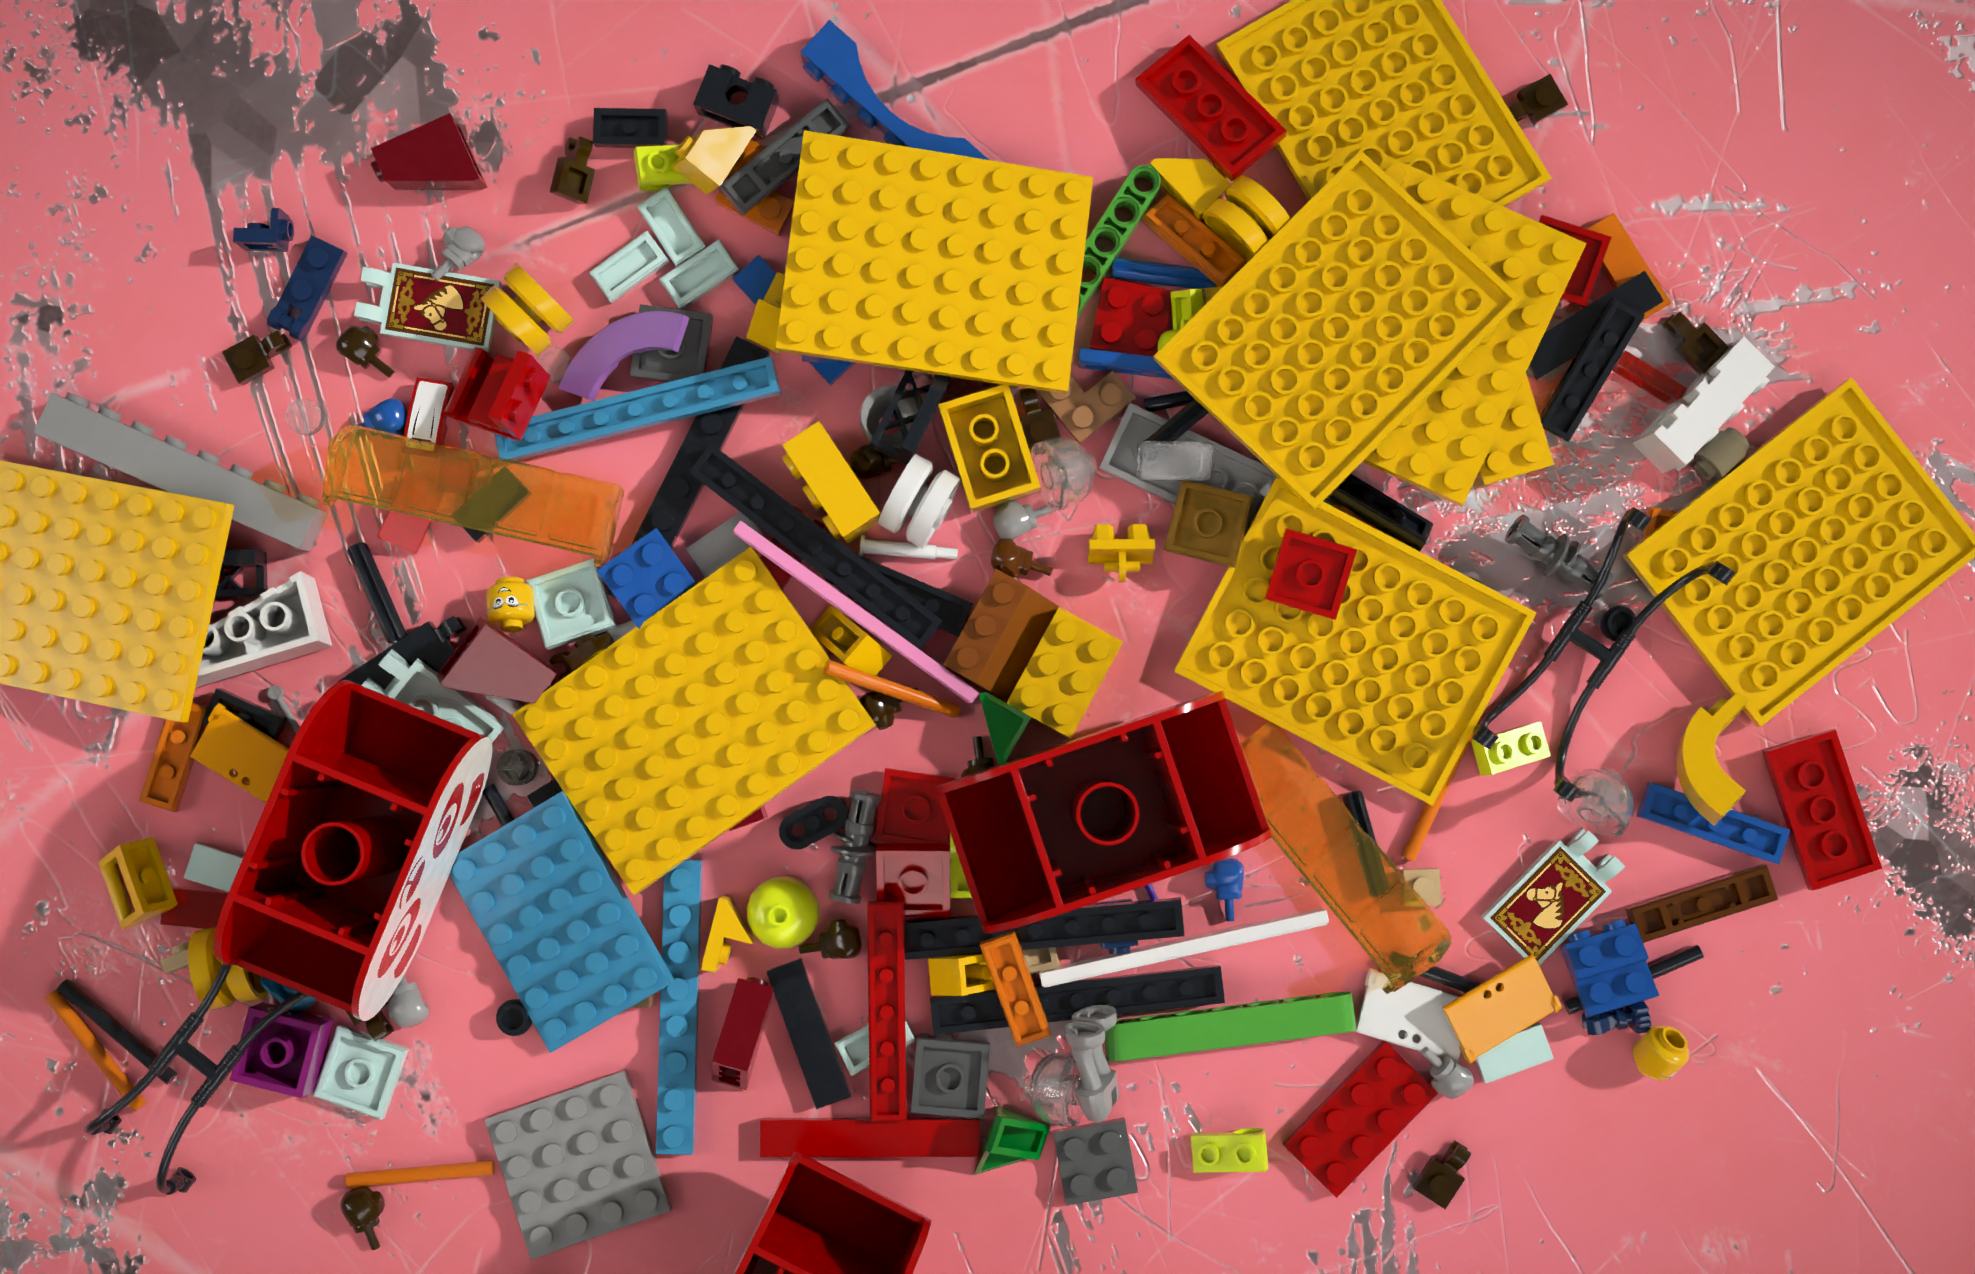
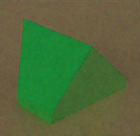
[979,692,1032,764]
[974,1106,1051,1175]

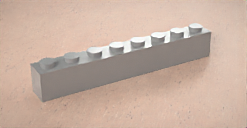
[33,392,328,552]

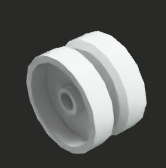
[878,454,961,549]

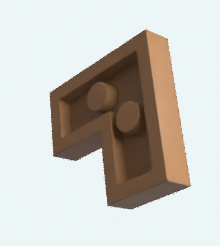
[1035,371,1136,445]

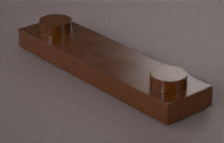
[1625,864,1778,943]

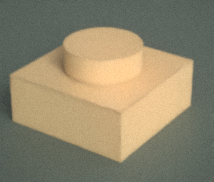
[1401,868,1441,907]
[160,941,189,974]

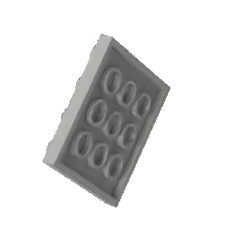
[484,1069,672,1259]

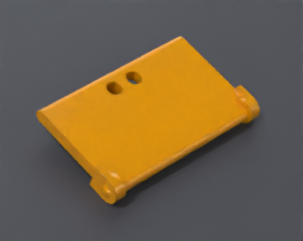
[190,703,289,803]
[1442,954,1562,1064]

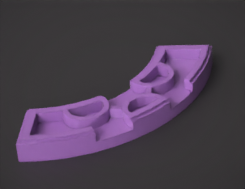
[558,311,690,401]

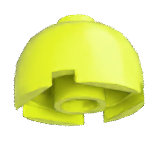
[746,875,820,949]

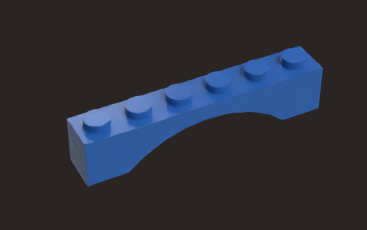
[800,20,989,160]

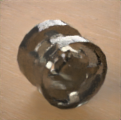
[497,749,539,786]

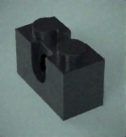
[693,64,780,140]

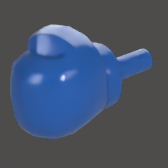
[347,398,408,440]
[1204,858,1244,921]

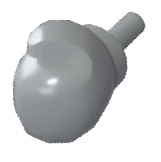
[431,226,485,281]
[993,501,1055,540]
[388,974,430,1028]
[1421,1047,1474,1099]

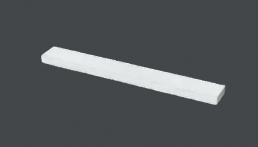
[1039,907,1329,988]

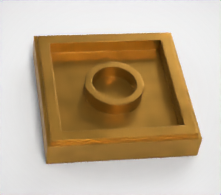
[1163,479,1254,568]

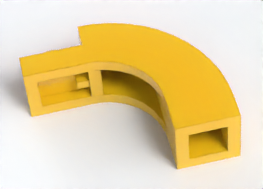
[1676,692,1748,826]

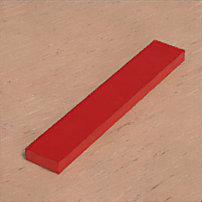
[867,900,907,1122]
[760,1118,980,1157]

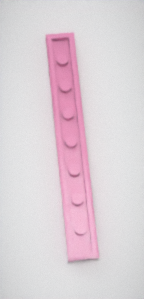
[733,520,979,703]

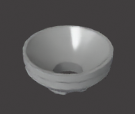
[860,386,918,449]

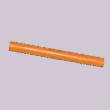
[823,660,960,718]
[1401,730,1474,862]
[44,989,147,1112]
[345,1160,495,1188]

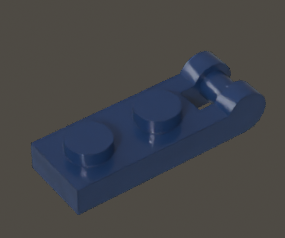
[267,235,348,341]

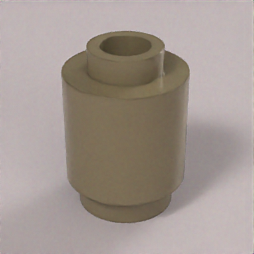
[1694,427,1750,480]

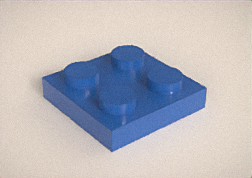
[596,528,697,629]

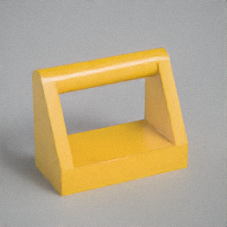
[98,837,178,930]

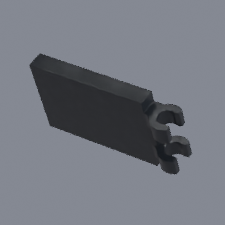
[337,616,467,690]

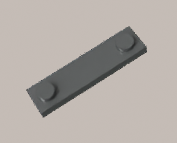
[719,98,851,217]

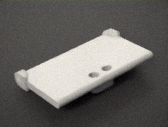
[1355,968,1461,1062]

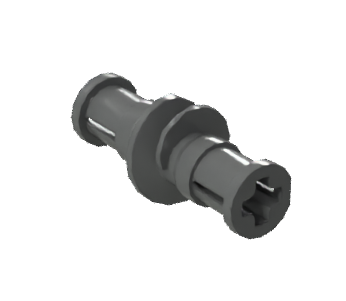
[1505,514,1613,600]
[828,789,882,904]

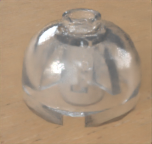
[1031,437,1097,511]
[1557,768,1634,837]
[1024,1052,1083,1127]

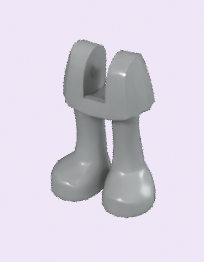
[1064,1005,1119,1123]

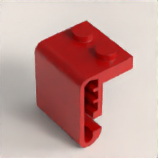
[444,347,551,442]

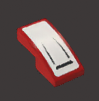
[402,377,454,459]

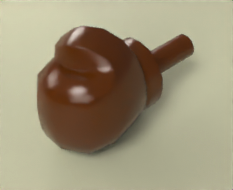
[991,538,1053,578]

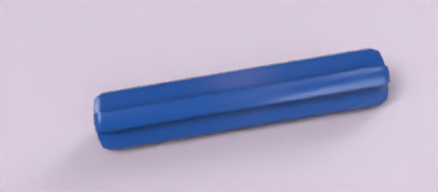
[1111,258,1217,290]

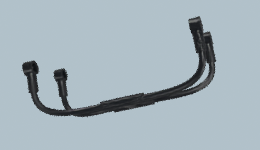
[1472,507,1736,802]
[84,963,309,1195]

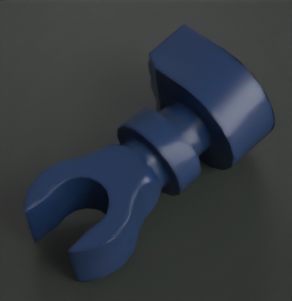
[1581,1001,1652,1035]

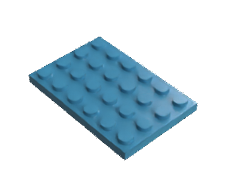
[449,791,675,1053]

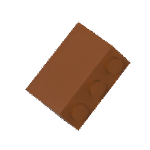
[943,569,1059,701]

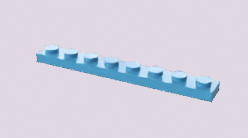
[495,356,781,464]
[656,860,703,1155]

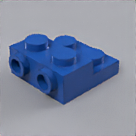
[1561,920,1659,1018]

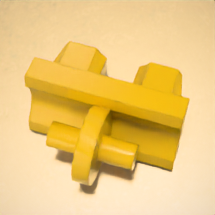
[1088,524,1155,583]

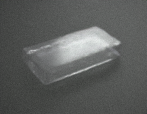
[1137,441,1213,481]

